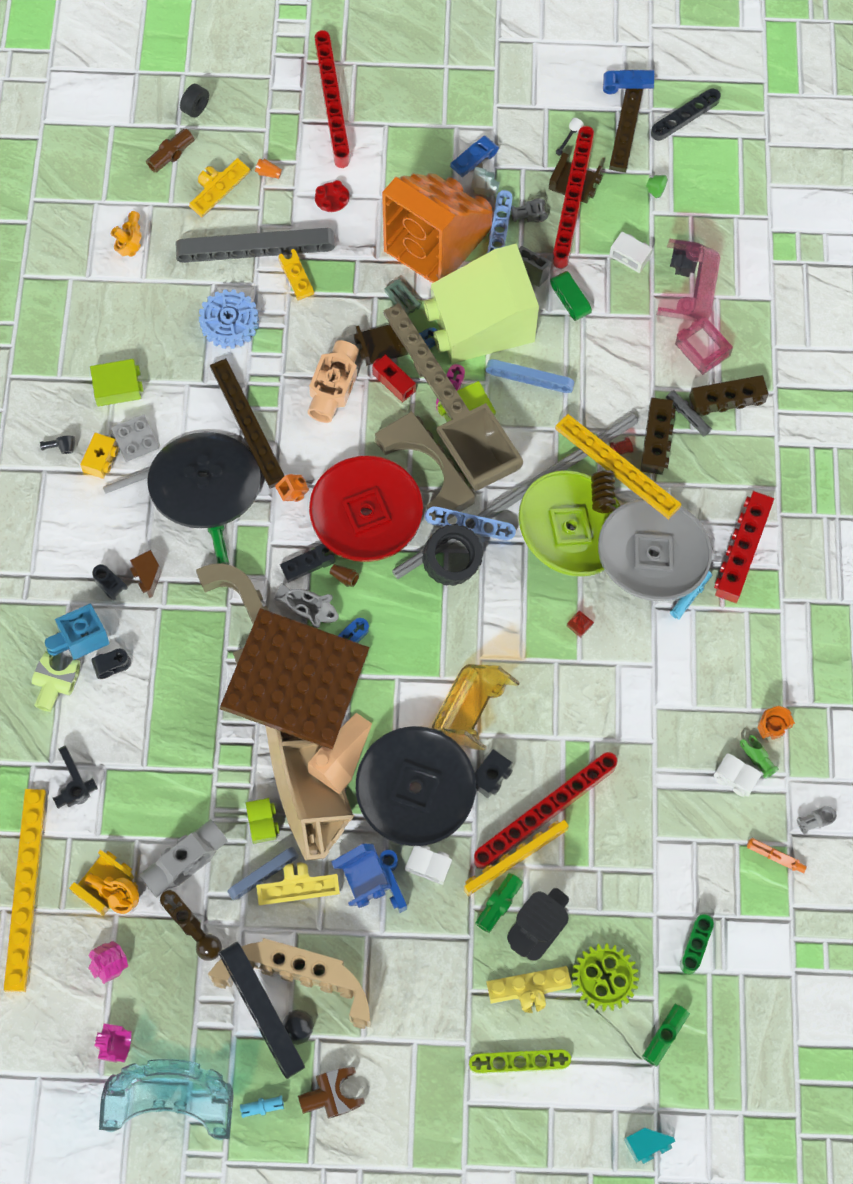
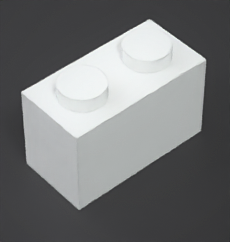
[609,232,653,273]

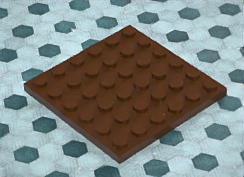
[220,608,370,750]

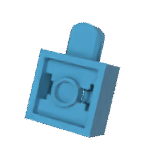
[45,603,110,660]

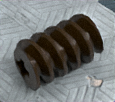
[591,471,616,513]

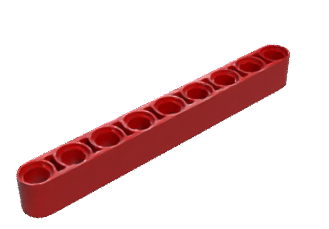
[315,30,350,168]
[553,126,594,269]
[474,752,618,869]

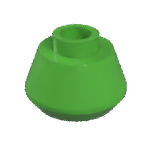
[646,175,668,198]

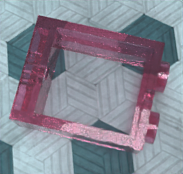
[675,316,733,375]

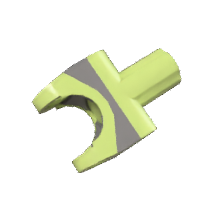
[32,651,80,712]

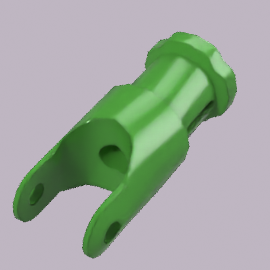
[740,735,779,779]

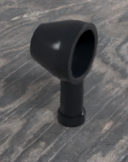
[40,436,75,454]

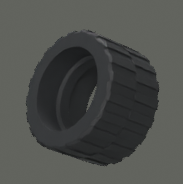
[422,524,483,586]

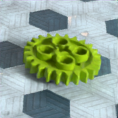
[571,943,639,1012]

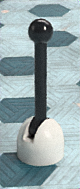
[556,118,584,156]

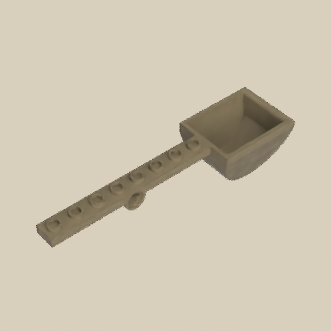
[383,303,523,492]

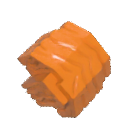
[757,706,795,739]

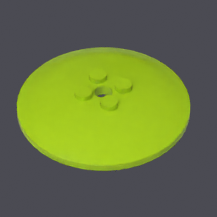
[519,471,621,576]

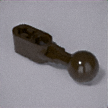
[160,890,222,961]

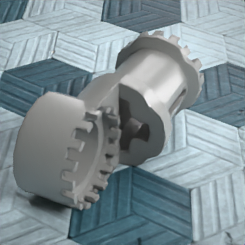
[796,806,837,835]

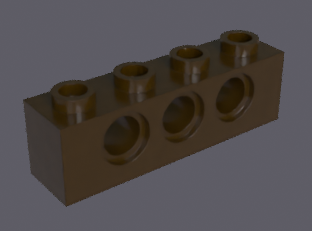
[689,375,769,416]
[640,397,676,475]

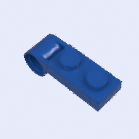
[603,70,654,94]
[450,136,499,178]
[379,850,407,913]

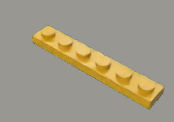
[464,820,569,897]

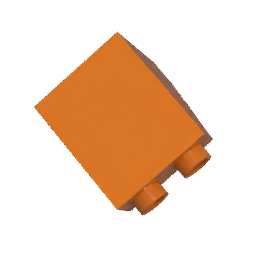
[382,173,493,283]

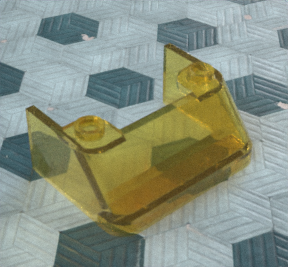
[432,664,520,750]

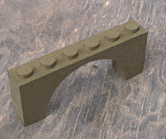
[375,411,476,523]

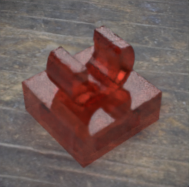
[566,610,594,638]

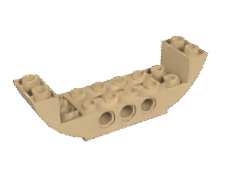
[208,938,371,1029]

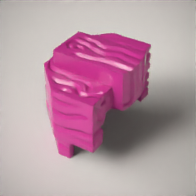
[88,941,128,984]
[94,1023,132,1063]

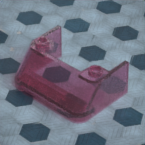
[656,238,720,322]

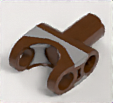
[298,1067,365,1119]

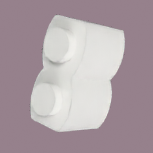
[714,753,762,797]
[405,846,452,885]

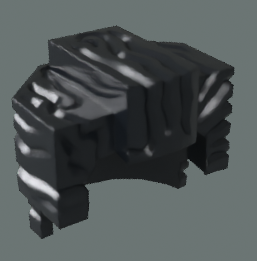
[670,245,700,277]

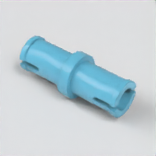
[240,1095,284,1118]

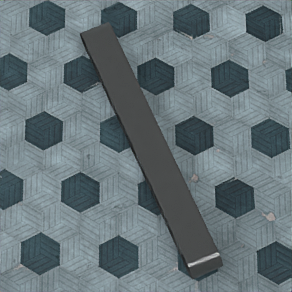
[175,228,335,263]

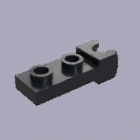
[279,543,335,583]

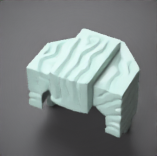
[471,167,500,196]

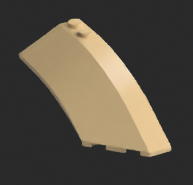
[266,726,355,860]

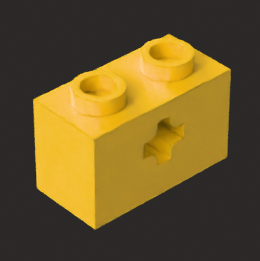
[80,433,119,479]

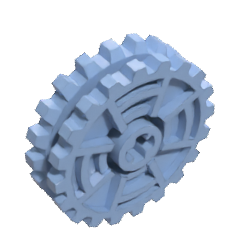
[199,289,259,349]

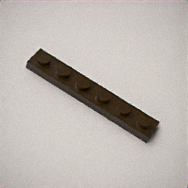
[609,89,643,173]

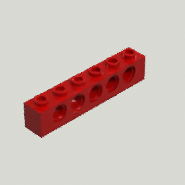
[714,491,775,604]

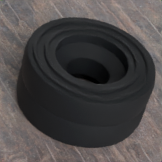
[180,83,209,118]

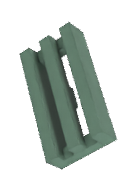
[384,279,421,316]

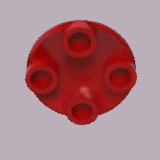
[315,180,350,212]

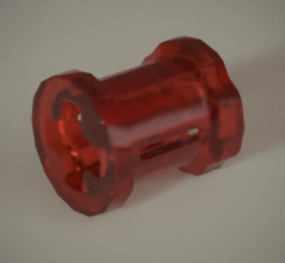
[610,437,633,455]

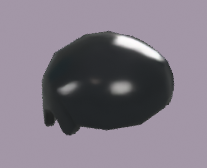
[283,1009,314,1045]

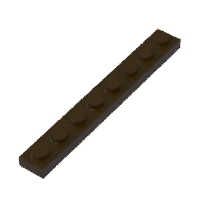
[210,358,285,489]

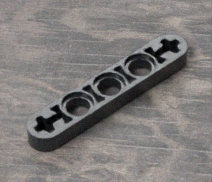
[651,88,721,141]

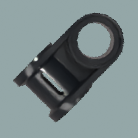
[92,564,128,601]
[91,648,131,679]

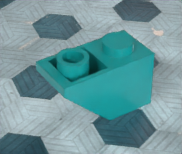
[624,1128,676,1164]

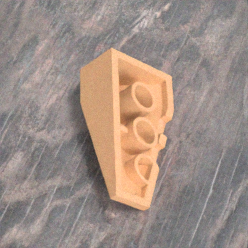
[308,713,372,795]

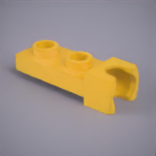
[278,249,314,301]

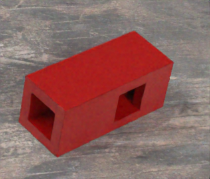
[372,355,416,403]

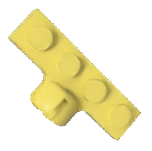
[256,862,340,905]
[486,966,572,1013]

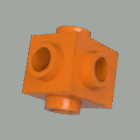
[275,474,309,502]

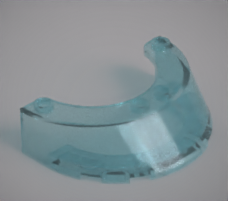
[99,1059,234,1140]

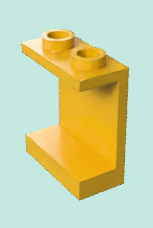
[69,849,135,916]

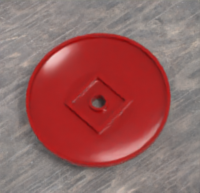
[309,456,423,562]

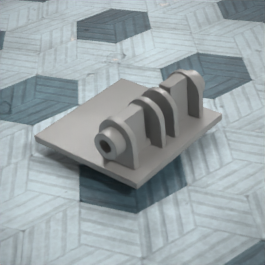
[111,414,159,462]

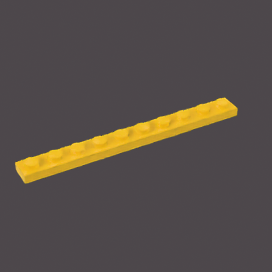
[4,789,46,992]

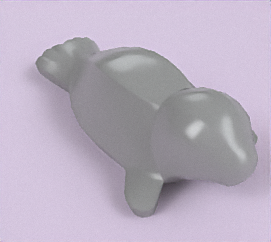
[274,584,339,628]

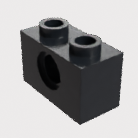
[475,749,513,798]

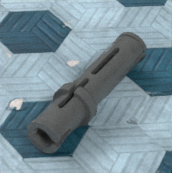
[666,390,712,437]

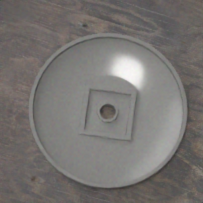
[598,499,712,601]

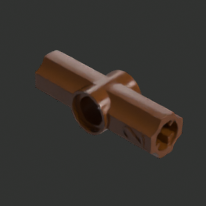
[146,129,195,172]

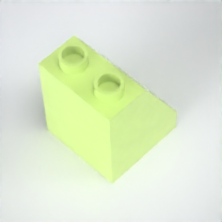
[423,243,539,364]

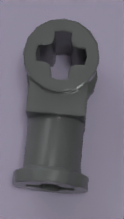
[511,198,548,222]

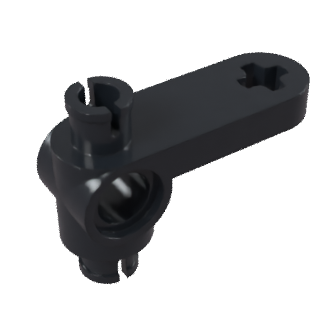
[52,745,98,809]

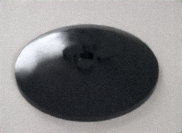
[147,432,261,528]
[355,726,476,846]

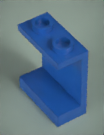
[331,844,391,908]

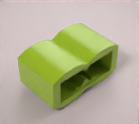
[245,798,280,844]

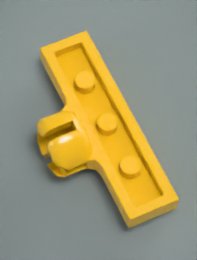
[189,158,250,218]

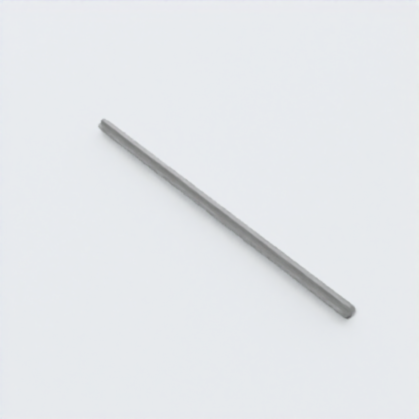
[392,414,638,579]

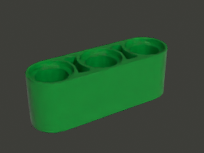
[550,271,592,321]
[679,914,714,974]

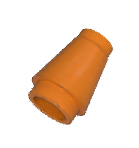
[255,158,282,179]

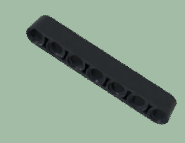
[218,942,305,1079]

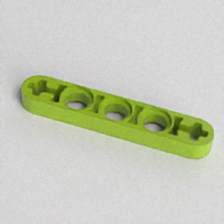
[469,1049,571,1074]

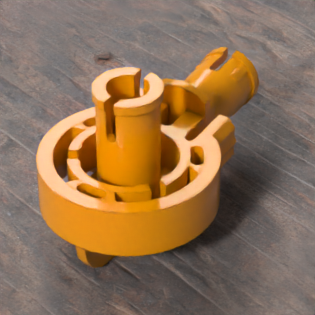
[110,211,142,257]
[85,873,139,914]

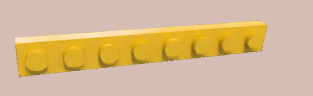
[555,414,681,520]

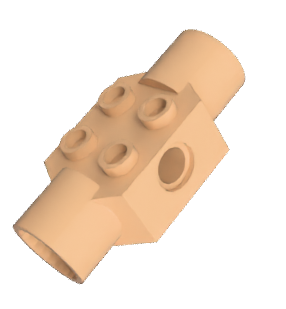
[308,340,359,423]

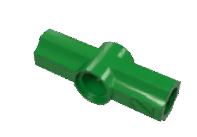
[475,873,523,934]
[641,1003,690,1067]

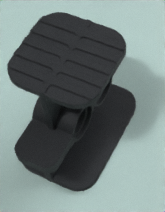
[507,888,569,961]

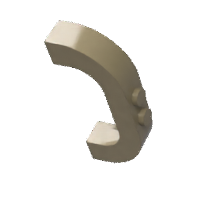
[196,564,269,664]

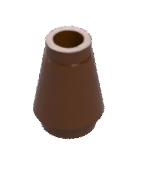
[330,564,359,587]

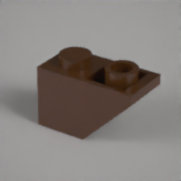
[130,550,161,598]

